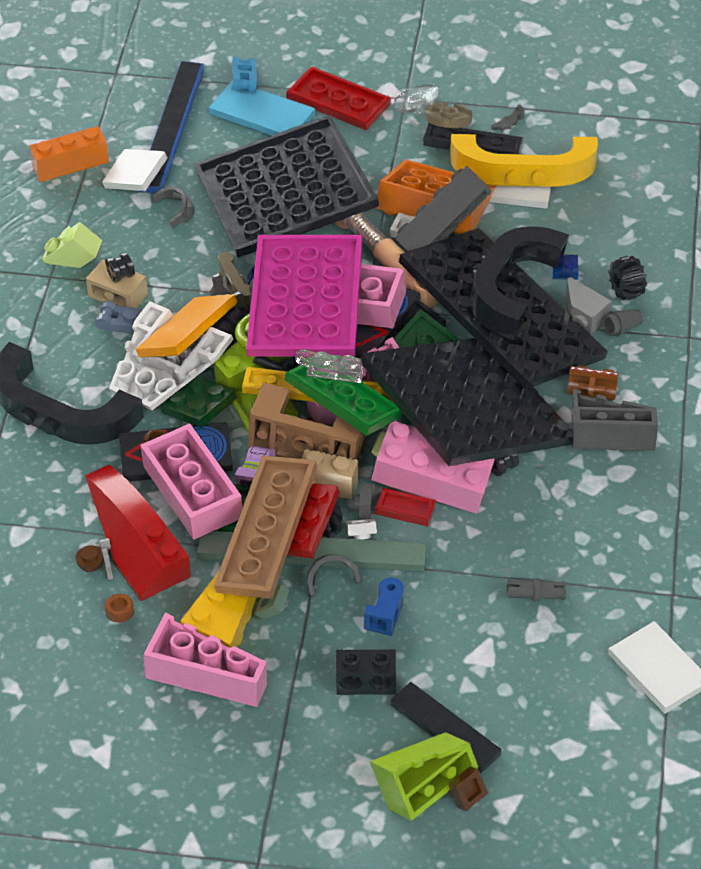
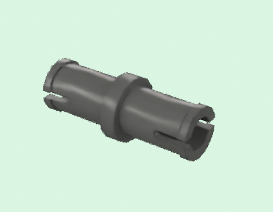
[506,578,566,601]

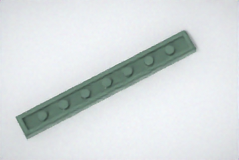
[198,531,426,572]

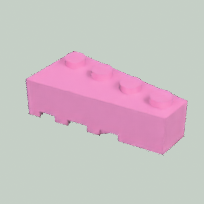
[144,613,267,707]

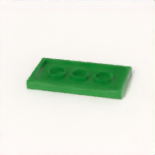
[284,356,403,436]

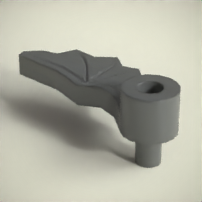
[491,104,525,131]

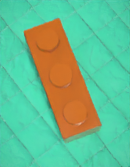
[29,126,109,182]

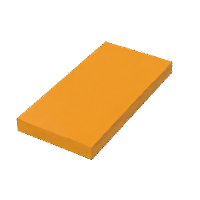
[135,294,237,358]

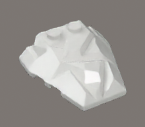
[109,301,233,410]

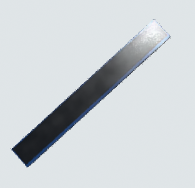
[138,61,204,194]

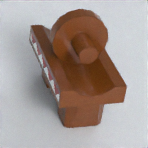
[567,365,619,400]

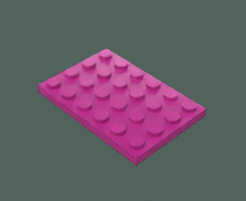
[246,235,362,357]

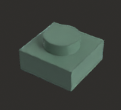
[255,583,289,621]

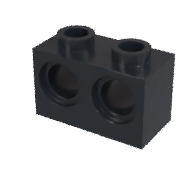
[336,649,396,695]

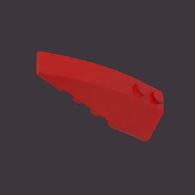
[85,464,191,601]

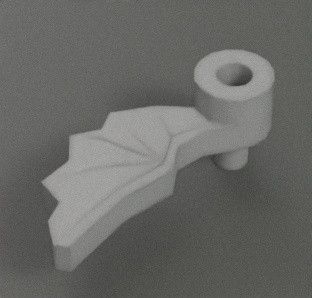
[94,538,113,580]

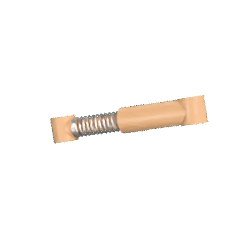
[334,213,438,308]

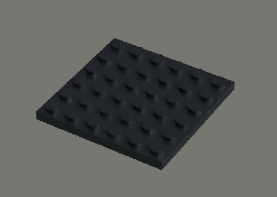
[194,115,379,258]
[359,338,573,466]

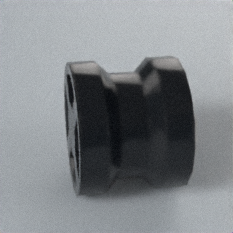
[105,252,135,283]
[491,454,519,476]

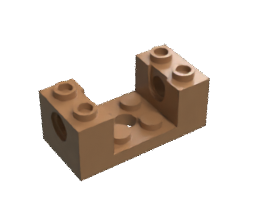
[248,383,366,461]

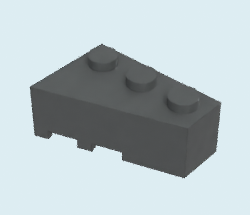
[571,389,658,451]

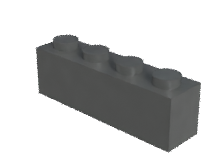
[395,166,492,251]

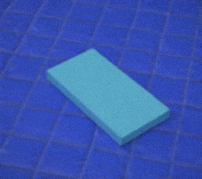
[209,81,315,136]

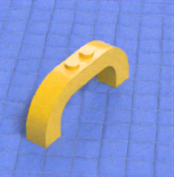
[450,134,598,187]

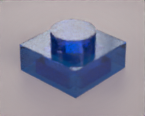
[552,254,579,280]

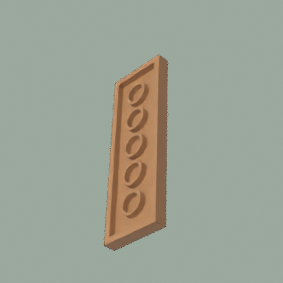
[214,455,317,599]

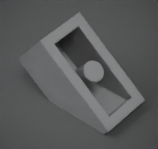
[566,277,612,335]

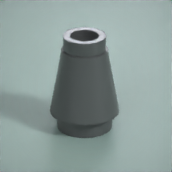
[603,309,643,336]

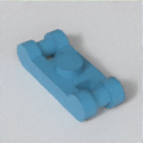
[231,56,257,93]

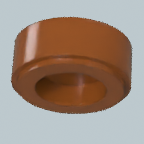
[105,594,134,623]

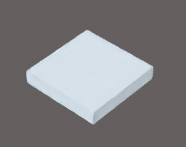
[102,149,167,191]

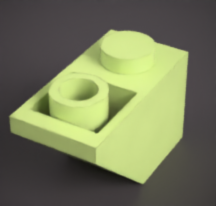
[42,222,102,268]

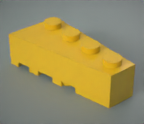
[180,572,258,648]

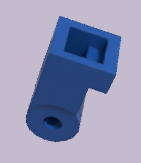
[364,578,404,636]

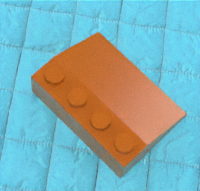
[375,159,497,235]

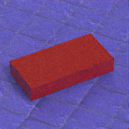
[375,488,436,527]

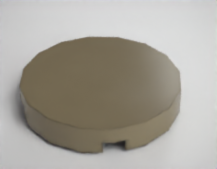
[425,102,472,128]

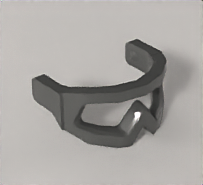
[152,186,195,228]
[210,273,245,311]
[306,554,361,597]

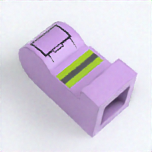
[235,445,276,486]

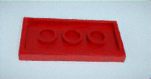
[286,66,391,130]

